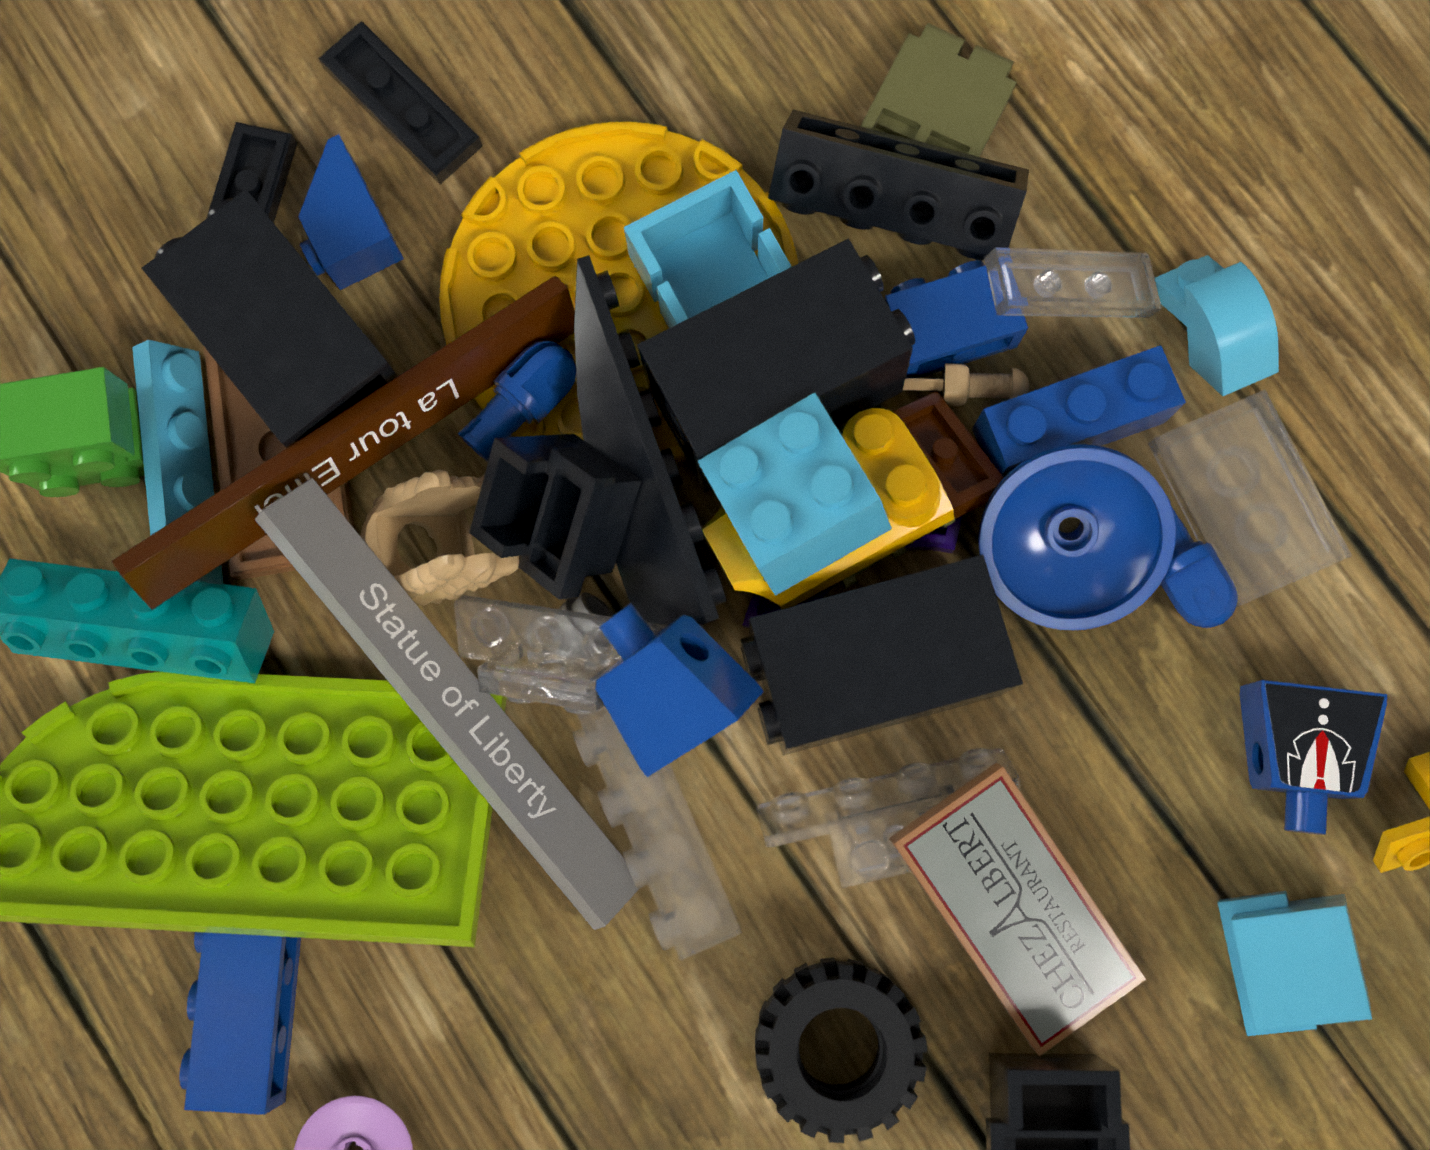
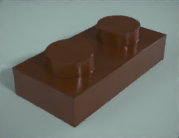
[892,391,1004,519]

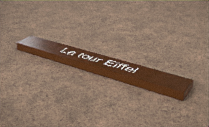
[112,275,575,610]

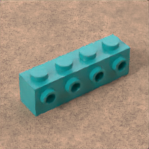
[0,558,274,684]

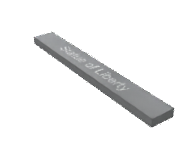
[255,478,644,930]

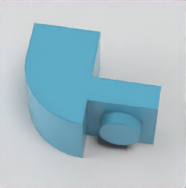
[1153,255,1279,396]

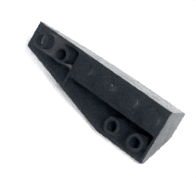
[574,255,727,634]

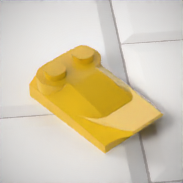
[701,408,954,610]

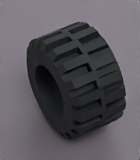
[755,957,928,1143]

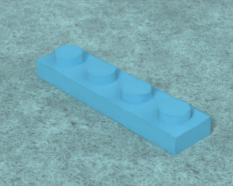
[132,340,223,584]

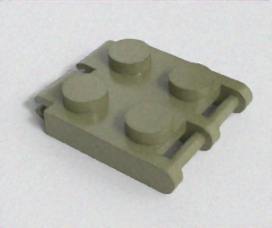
[860,23,1017,157]

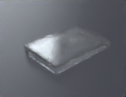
[1148,390,1352,608]

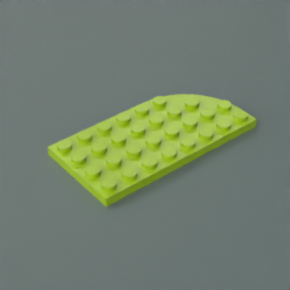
[0,672,507,947]

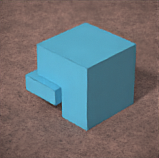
[1217,891,1372,1036]

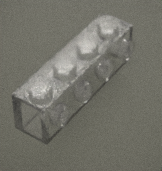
[572,701,742,961]

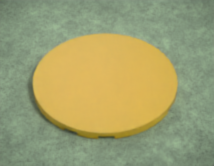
[439,122,798,463]

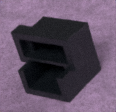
[469,434,642,600]
[986,1053,1130,1150]

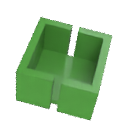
[0,367,145,497]

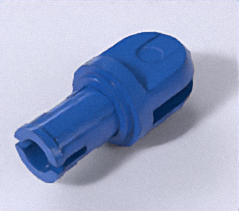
[457,340,576,462]
[1160,496,1238,628]

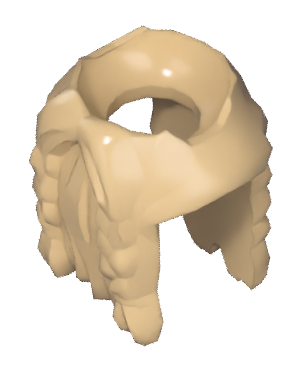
[361,470,521,606]

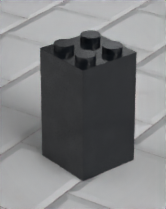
[142,189,398,448]
[637,238,915,493]
[740,555,1023,756]

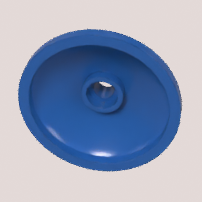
[978,444,1176,631]

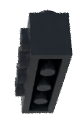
[768,109,1029,260]

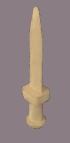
[903,363,1029,407]

